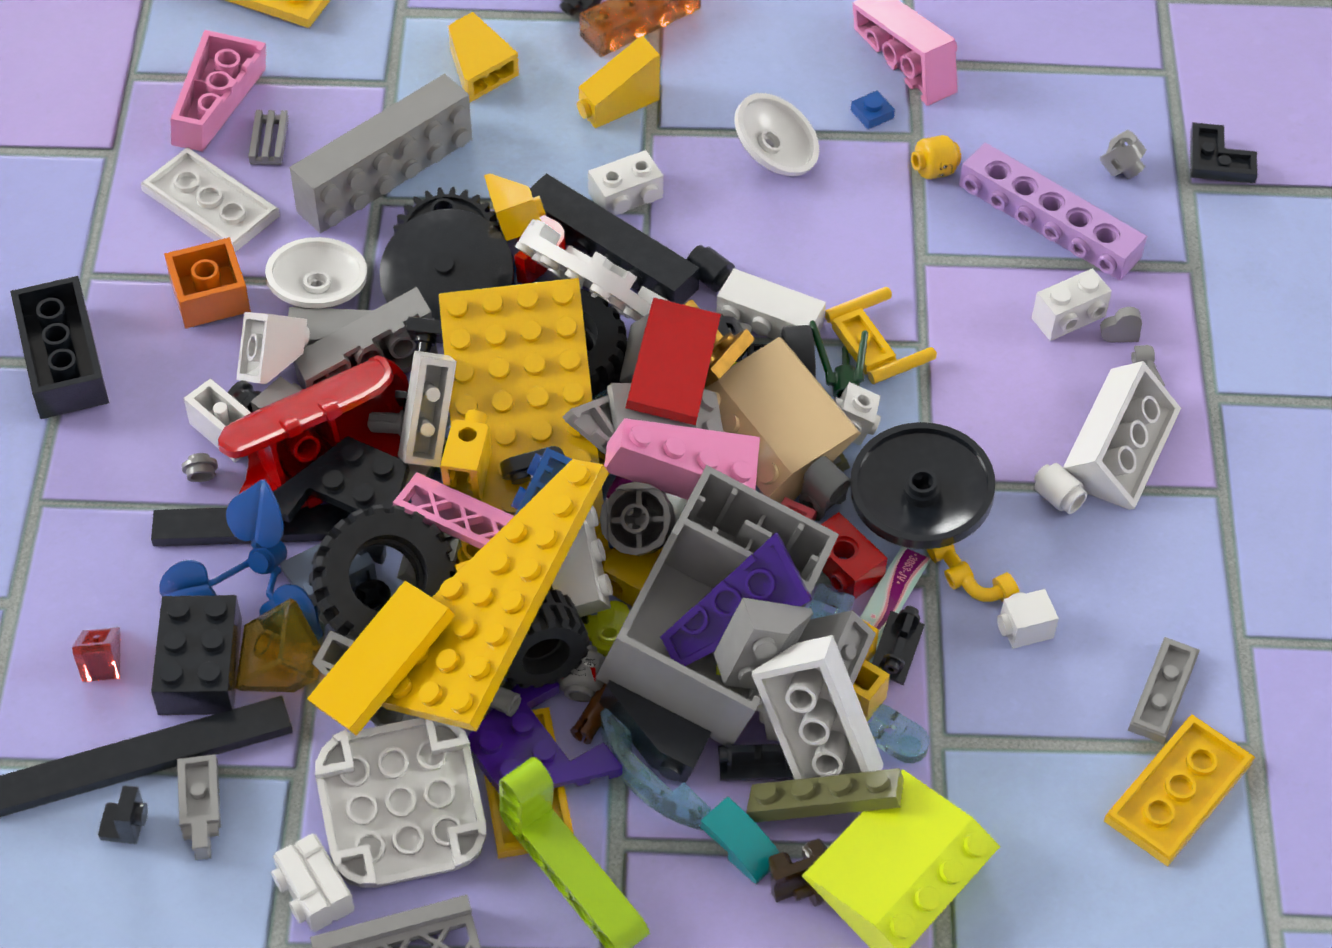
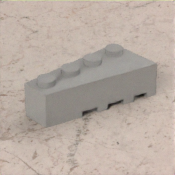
[294,287,438,389]

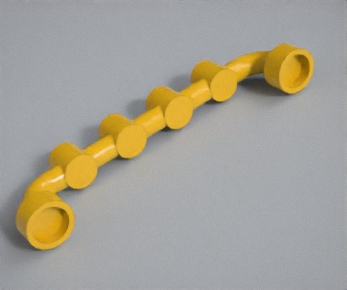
[926,544,1020,602]

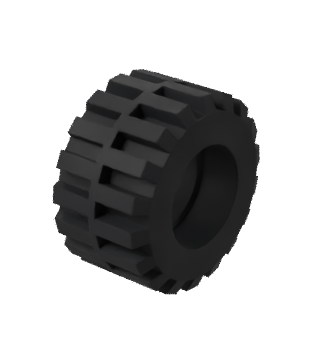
[504,589,590,688]

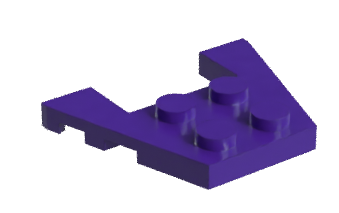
[467,682,623,794]

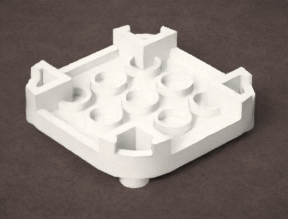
[515,219,668,321]
[315,718,486,888]

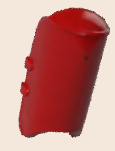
[218,355,409,509]

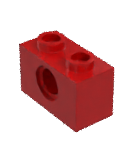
[821,512,888,601]

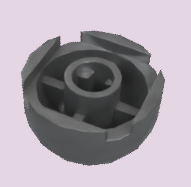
[600,482,676,556]

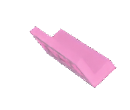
[393,472,514,549]

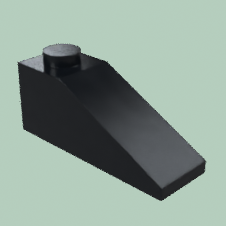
[599,680,712,784]

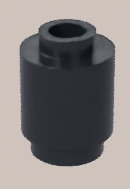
[687,245,735,292]

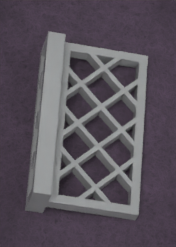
[310,895,481,948]

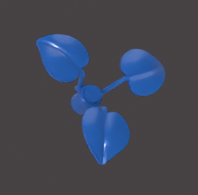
[159,479,324,644]

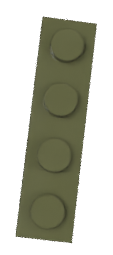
[746,768,904,823]

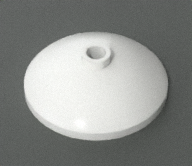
[735,93,819,176]
[265,237,367,309]

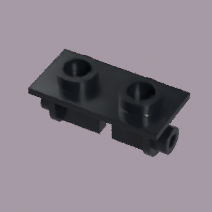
[872,606,925,685]
[718,743,794,781]

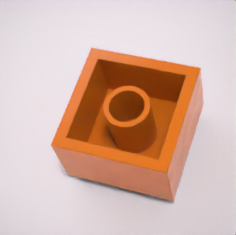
[164,237,251,329]

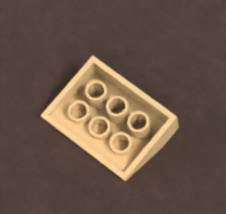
[704,337,861,504]

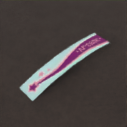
[860,547,931,663]

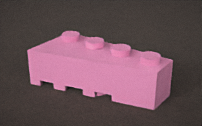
[852,0,958,106]
[171,30,266,152]
[604,418,760,500]

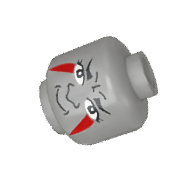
[557,645,605,702]

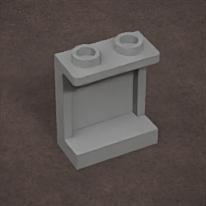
[797,610,876,685]

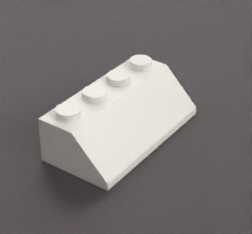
[1063,361,1181,510]
[752,635,884,780]

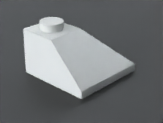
[236,312,310,384]

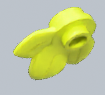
[584,600,630,658]

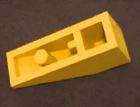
[484,173,546,241]

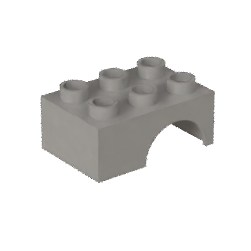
[595,465,839,746]

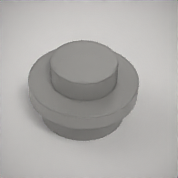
[182,453,218,482]

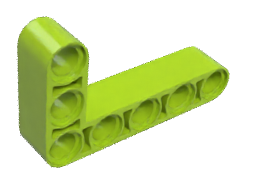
[499,757,650,948]

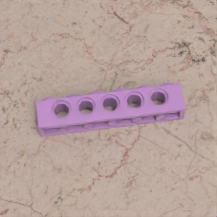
[959,142,1147,281]

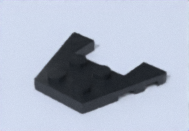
[273,436,410,565]

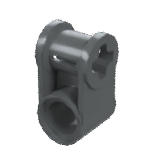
[799,456,851,521]

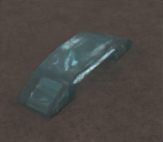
[600,708,710,830]

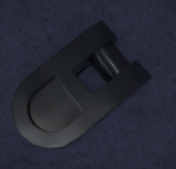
[500,446,564,485]

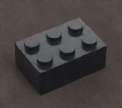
[151,595,242,715]

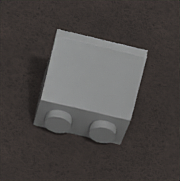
[714,598,813,690]

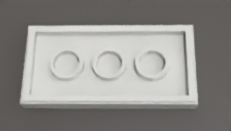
[141,147,280,252]

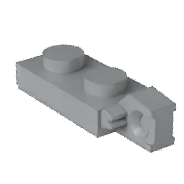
[177,754,221,860]

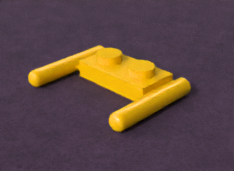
[825,287,937,384]

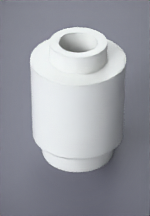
[1034,463,1088,514]

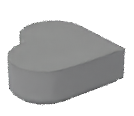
[1100,307,1142,342]

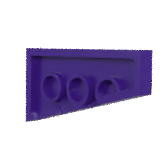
[660,532,813,666]

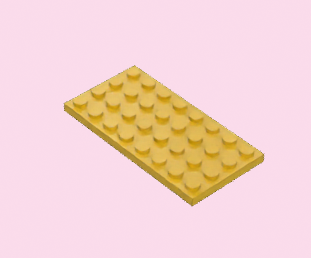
[439,278,609,550]

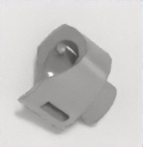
[1100,130,1146,179]

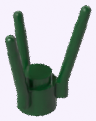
[809,320,868,398]

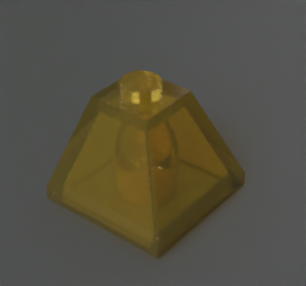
[235,598,321,692]

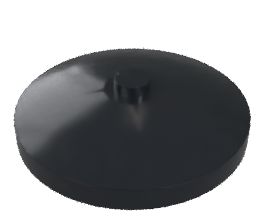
[380,209,514,320]
[850,422,995,549]

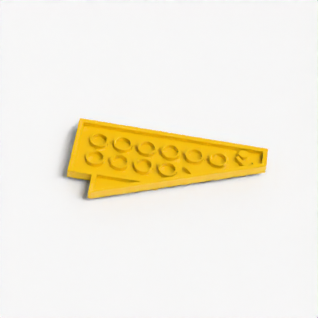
[382,459,609,731]

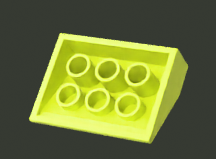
[802,769,1001,948]

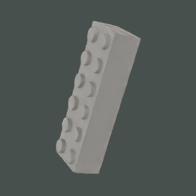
[289,74,472,234]

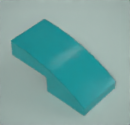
[700,796,780,884]

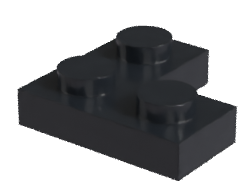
[1190,122,1258,184]

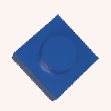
[851,90,895,130]

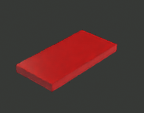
[625,297,721,425]

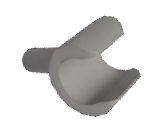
[1131,345,1165,386]

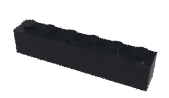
[530,173,700,304]

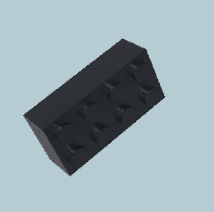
[10,276,109,420]

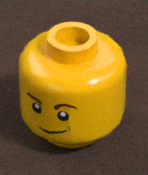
[911,135,961,180]

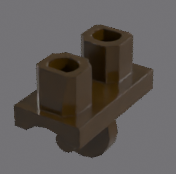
[769,838,827,906]

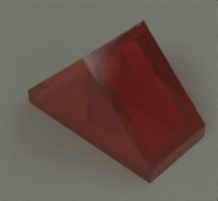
[72,627,121,682]

